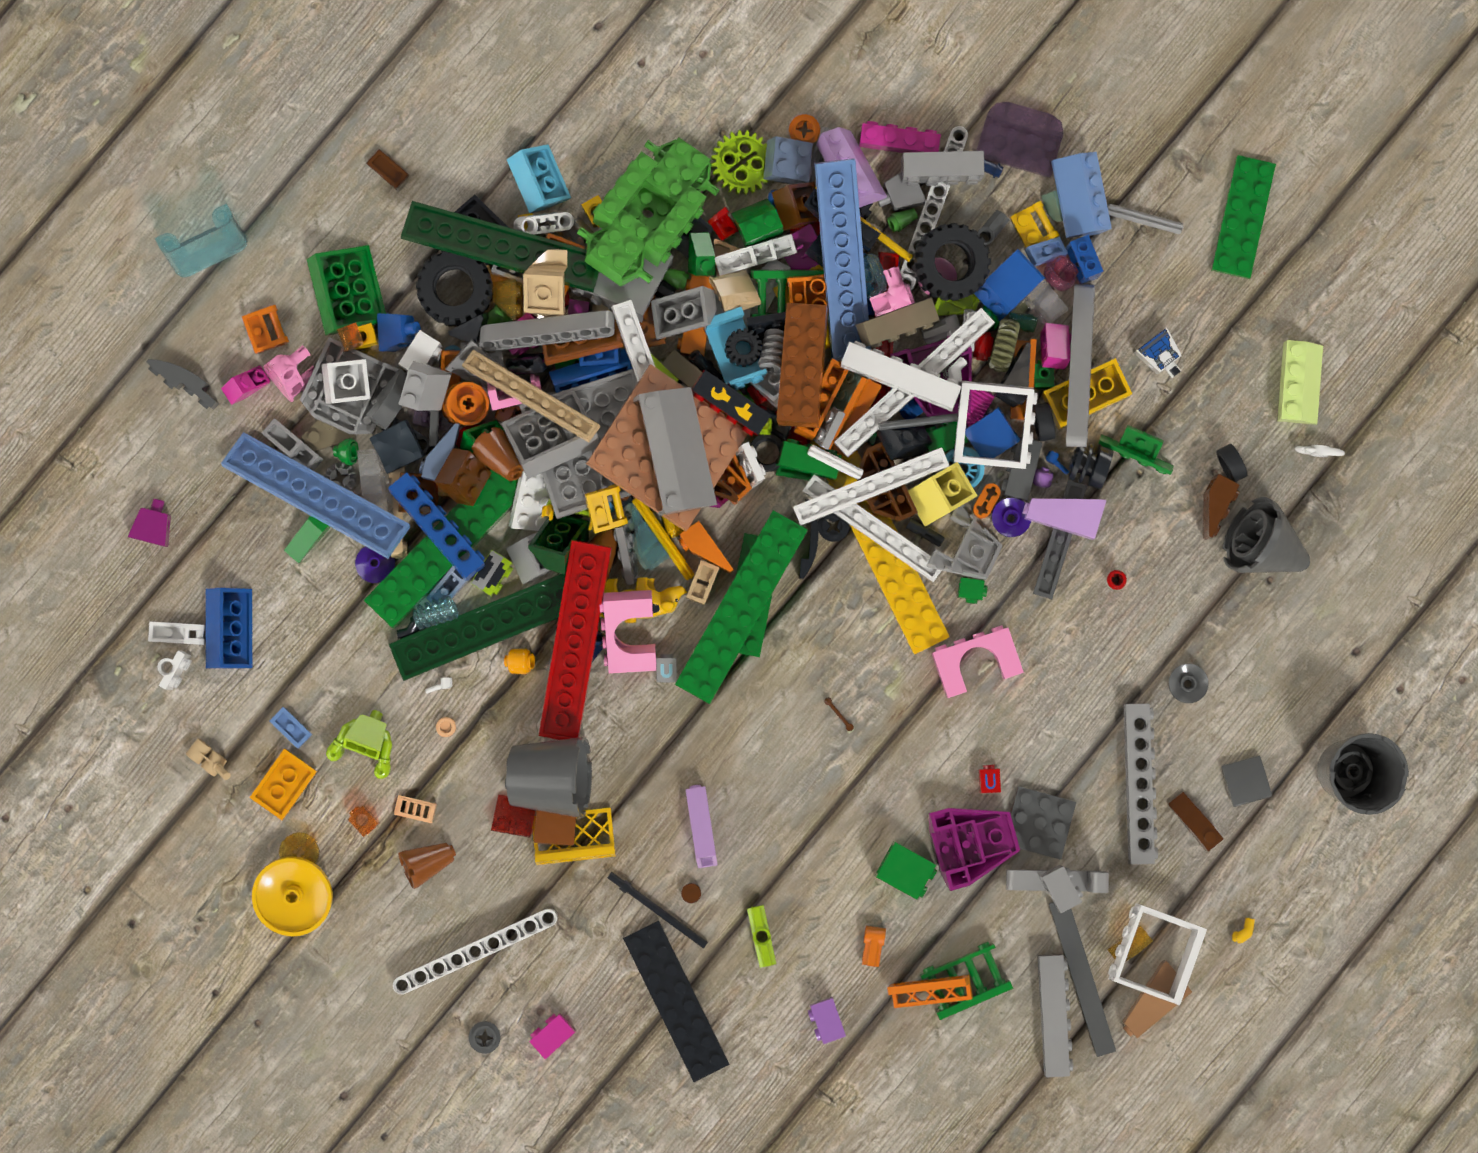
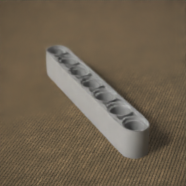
[480,311,615,351]

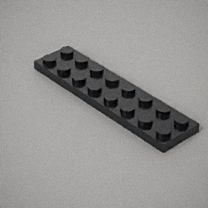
[623,920,730,1082]

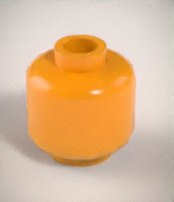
[504,648,535,674]

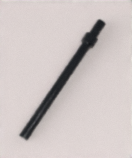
[607,872,708,949]

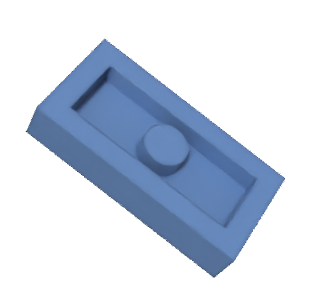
[1025,237,1068,266]
[269,707,313,749]

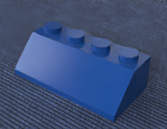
[206,588,253,669]

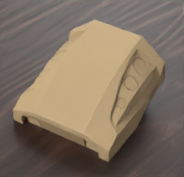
[709,270,761,312]

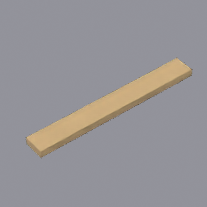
[462,350,600,443]

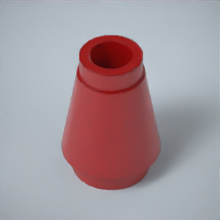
[1107,570,1127,590]

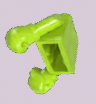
[326,710,392,779]

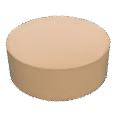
[436,717,456,737]

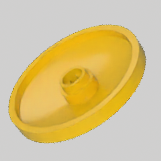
[252,856,333,936]

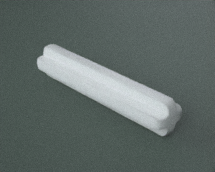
[807,445,863,480]

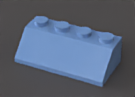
[1051,152,1112,238]

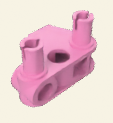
[870,266,915,317]
[263,345,315,402]

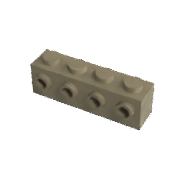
[856,298,939,349]

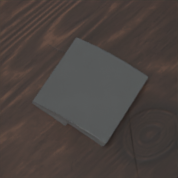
[1221,755,1272,807]

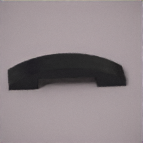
[799,499,819,580]

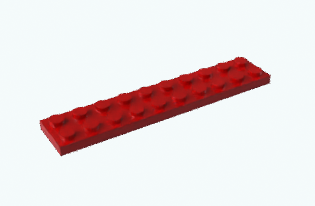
[538,540,612,740]

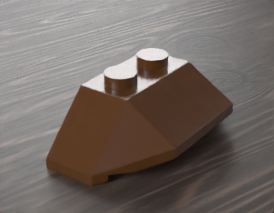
[856,443,918,521]

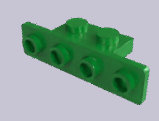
[1098,425,1174,475]

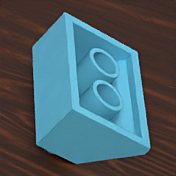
[507,144,571,213]

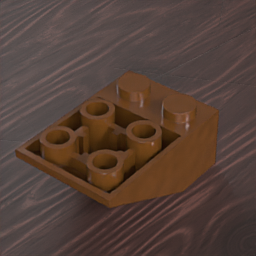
[1203,474,1240,540]

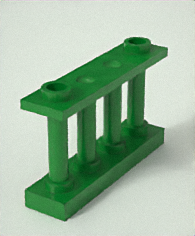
[751,270,824,317]
[920,942,1014,1020]

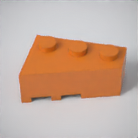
[719,453,752,506]

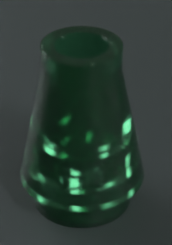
[1008,312,1038,333]

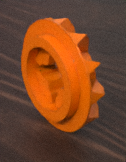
[789,114,820,143]

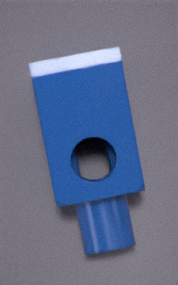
[377,313,421,352]

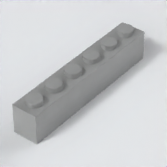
[1038,954,1073,1077]

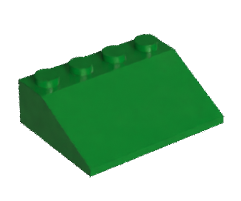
[306,245,386,336]

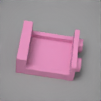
[487,374,542,410]

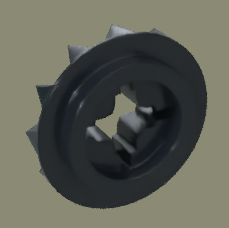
[818,513,849,542]

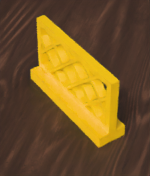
[531,808,616,865]

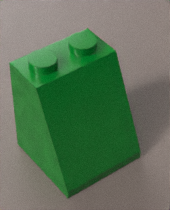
[731,198,783,248]
[874,841,937,900]

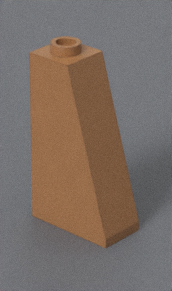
[1122,960,1192,1038]

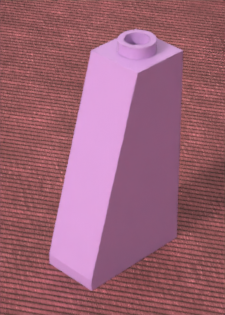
[1023,498,1106,540]
[686,785,718,868]

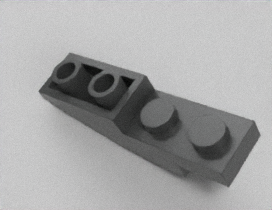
[146,359,219,410]

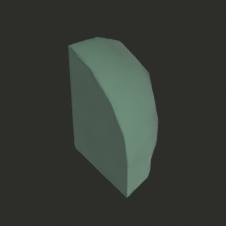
[1042,190,1063,222]

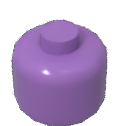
[1032,467,1053,488]

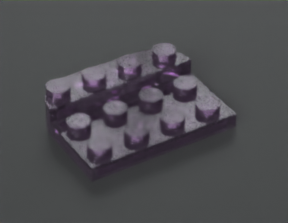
[976,102,1063,178]

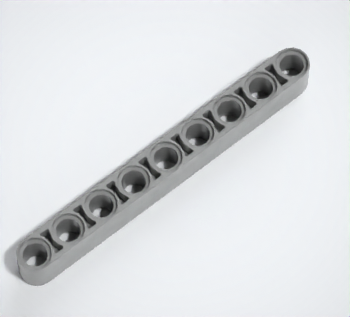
[1066,284,1095,447]

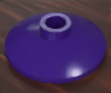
[992,498,1031,537]
[355,546,395,583]

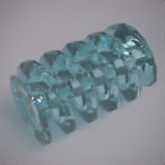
[413,595,458,630]

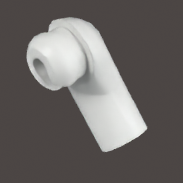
[948,357,967,386]

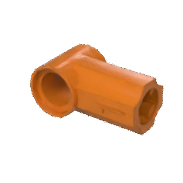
[862,925,886,967]

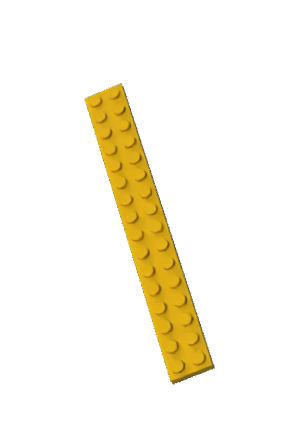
[809,440,950,655]

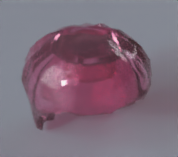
[1043,255,1078,291]

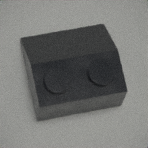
[876,426,933,460]

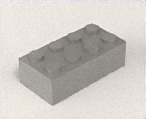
[901,151,984,186]

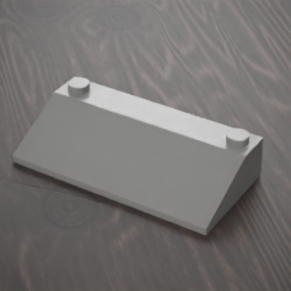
[633,387,717,516]

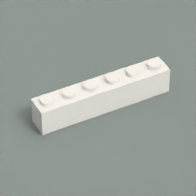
[841,341,962,411]

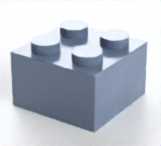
[763,136,813,184]

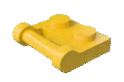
[1010,201,1060,248]
[585,484,628,533]

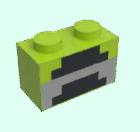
[471,550,514,597]

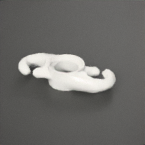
[1295,445,1345,457]

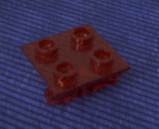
[491,794,536,838]

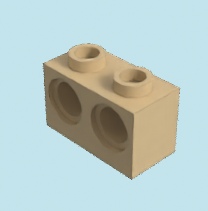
[686,560,720,606]

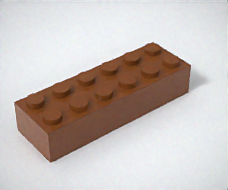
[777,303,828,428]

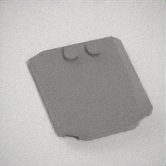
[300,337,399,435]

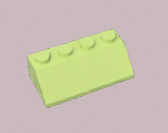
[1277,340,1323,425]

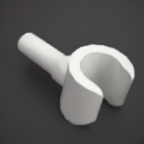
[425,677,452,694]

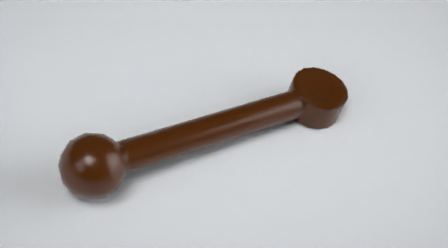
[824,697,854,731]

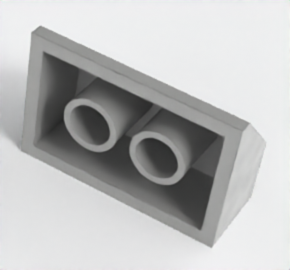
[651,286,717,339]

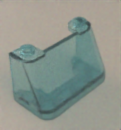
[155,203,248,278]

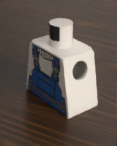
[1134,328,1181,378]

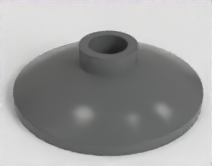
[1169,664,1209,703]

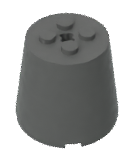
[1317,733,1409,815]
[505,737,592,818]

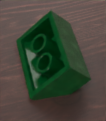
[528,512,589,574]

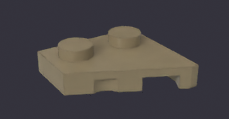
[301,420,356,452]

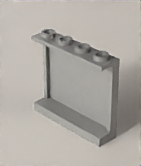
[570,228,673,323]

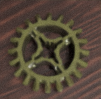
[989,318,1020,372]

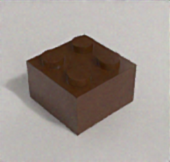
[434,448,491,506]

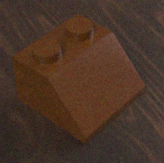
[772,182,819,230]

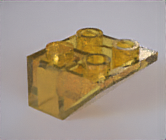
[493,279,522,322]

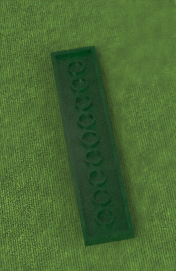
[401,201,600,293]
[389,574,566,681]

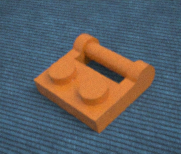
[242,305,289,354]

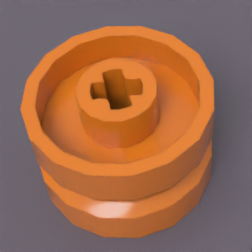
[441,382,489,426]

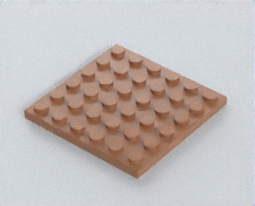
[586,364,747,531]

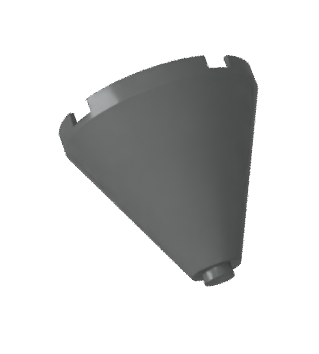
[1223,497,1310,573]

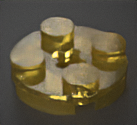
[279,832,320,864]

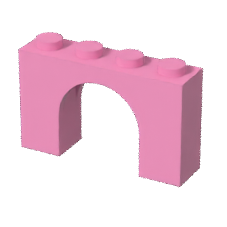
[600,590,657,674]
[932,625,1024,698]

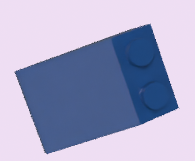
[974,249,1045,321]

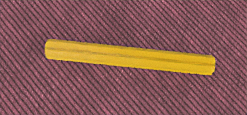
[632,498,695,581]

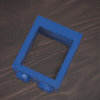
[1066,234,1103,284]

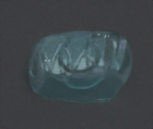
[863,253,887,298]

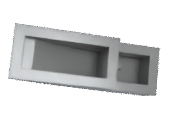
[262,418,324,471]

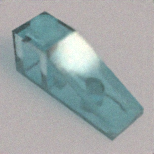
[632,508,670,571]

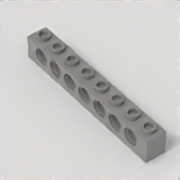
[1123,704,1158,864]

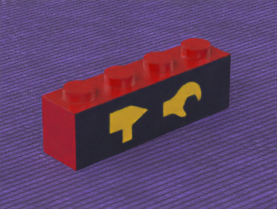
[691,370,771,436]

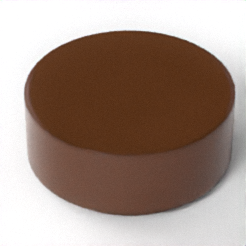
[681,883,701,903]

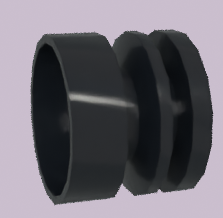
[1068,443,1114,490]

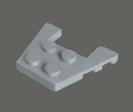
[927,505,1003,580]

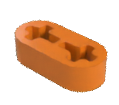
[973,483,1000,519]

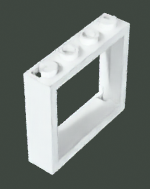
[953,381,1037,469]
[1108,903,1207,1005]

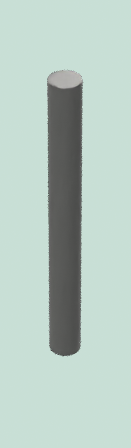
[878,413,958,431]

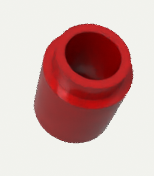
[972,332,994,361]

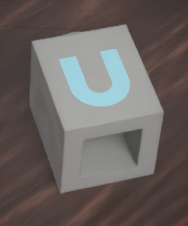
[656,654,677,683]

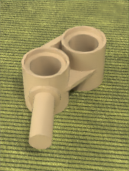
[185,738,231,780]

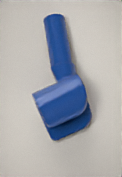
[1046,451,1069,475]

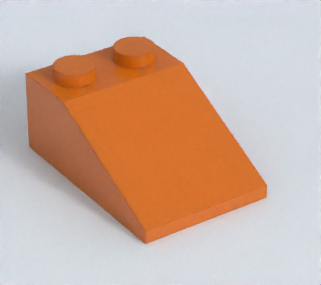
[679,521,734,574]

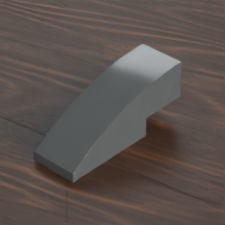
[366,368,407,430]

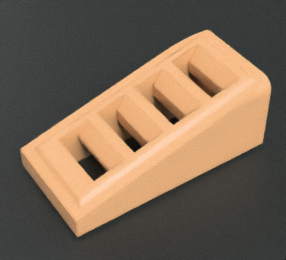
[394,795,437,823]

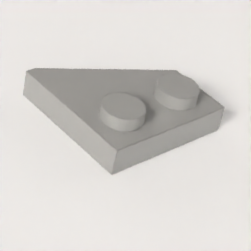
[813,407,845,450]

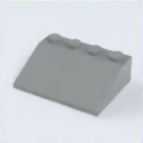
[501,390,600,479]

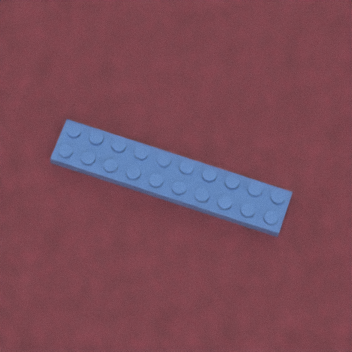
[814,158,871,361]
[221,432,410,558]

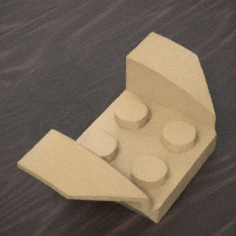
[523,249,568,318]

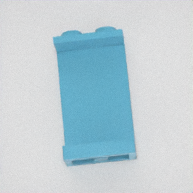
[703,307,767,390]

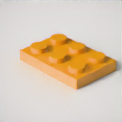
[249,748,318,821]

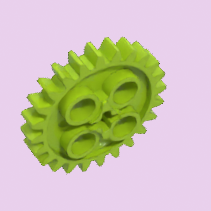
[710,130,768,195]

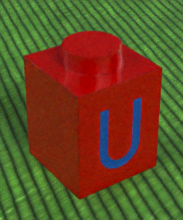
[978,765,1001,793]

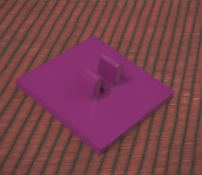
[784,224,819,270]

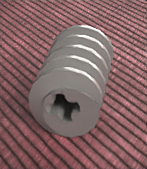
[758,329,784,374]

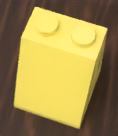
[908,462,977,526]

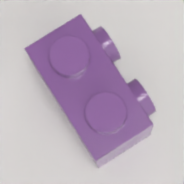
[808,997,846,1044]

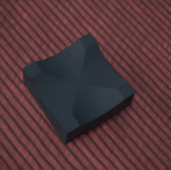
[369,420,425,474]

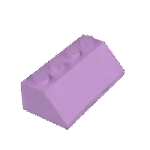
[816,127,887,208]

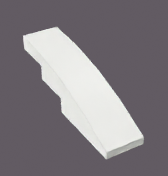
[715,234,798,275]

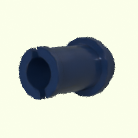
[984,159,1004,178]

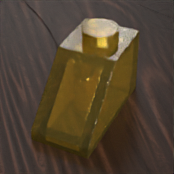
[1107,925,1153,962]

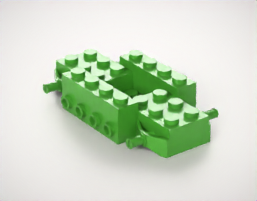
[577,137,720,287]

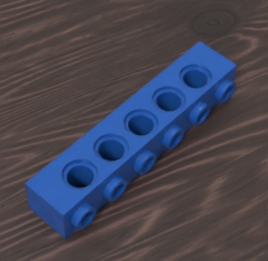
[388,472,485,581]

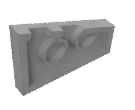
[614,516,639,585]

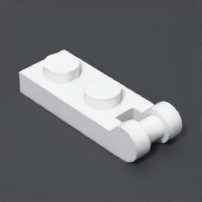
[148,622,206,645]

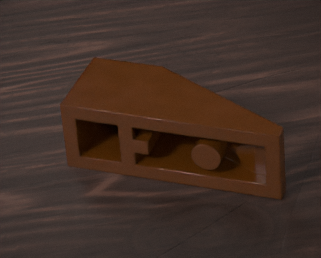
[1168,792,1224,852]

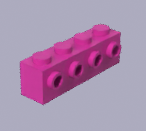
[859,121,941,153]

